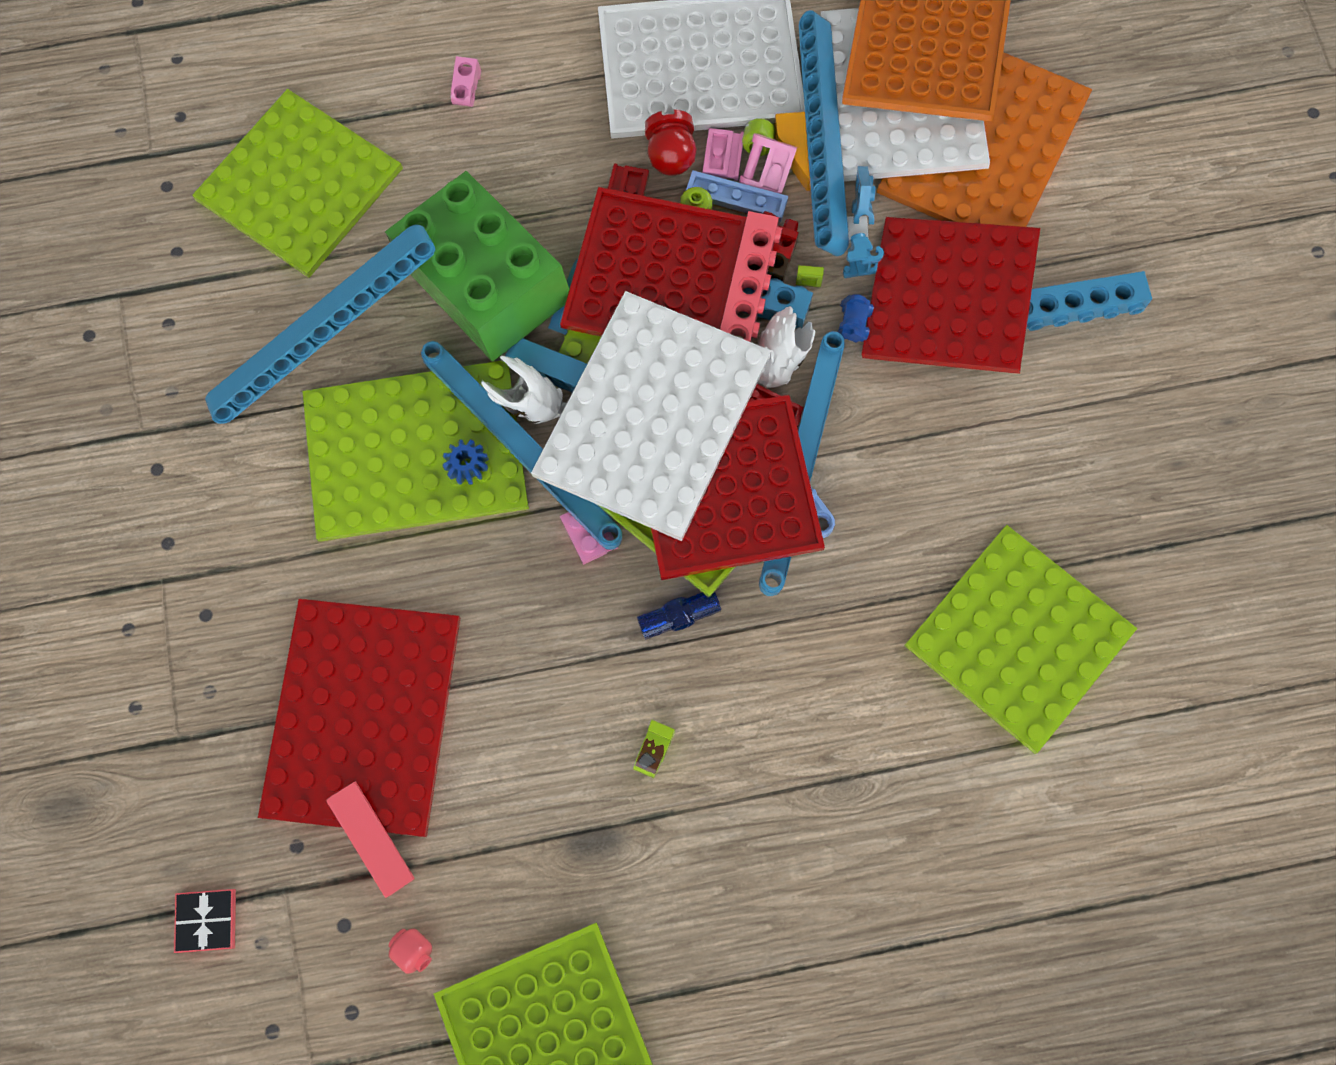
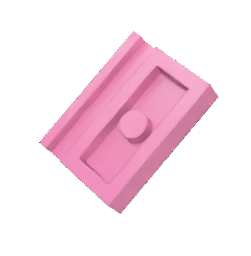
[702,128,744,181]
[560,512,618,565]

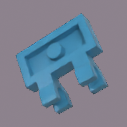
[851,166,875,225]

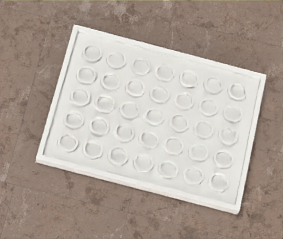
[598,0,805,139]
[820,8,990,181]
[531,291,771,541]

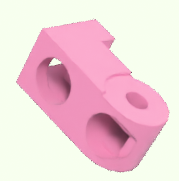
[451,56,481,107]

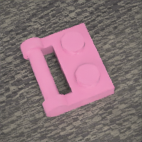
[738,133,797,194]

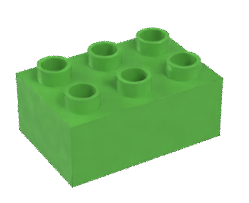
[385,171,569,362]

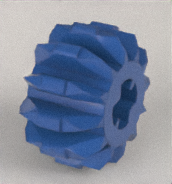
[443,439,489,485]

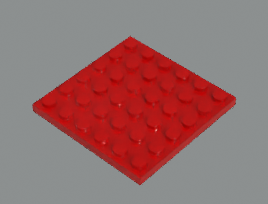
[560,187,747,337]
[862,217,1040,374]
[651,395,825,580]

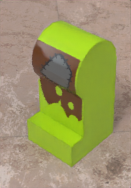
[633,720,675,778]

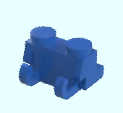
[837,294,874,343]

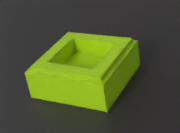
[796,265,824,287]

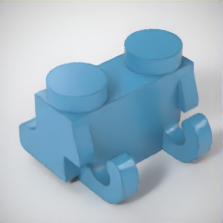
[843,233,884,278]

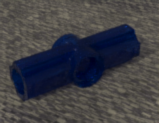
[637,592,721,640]

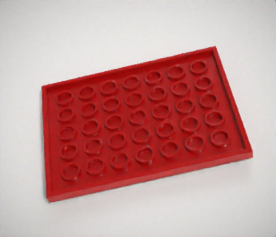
[258,599,461,837]

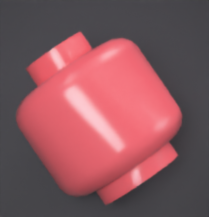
[388,929,432,974]

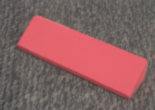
[326,781,415,898]

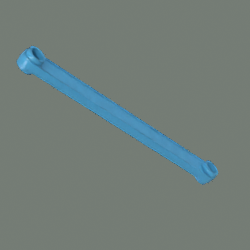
[759,331,845,596]
[421,341,622,550]

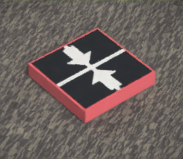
[174,889,236,953]

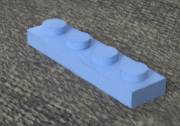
[686,170,788,222]

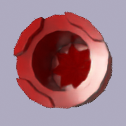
[644,109,697,176]

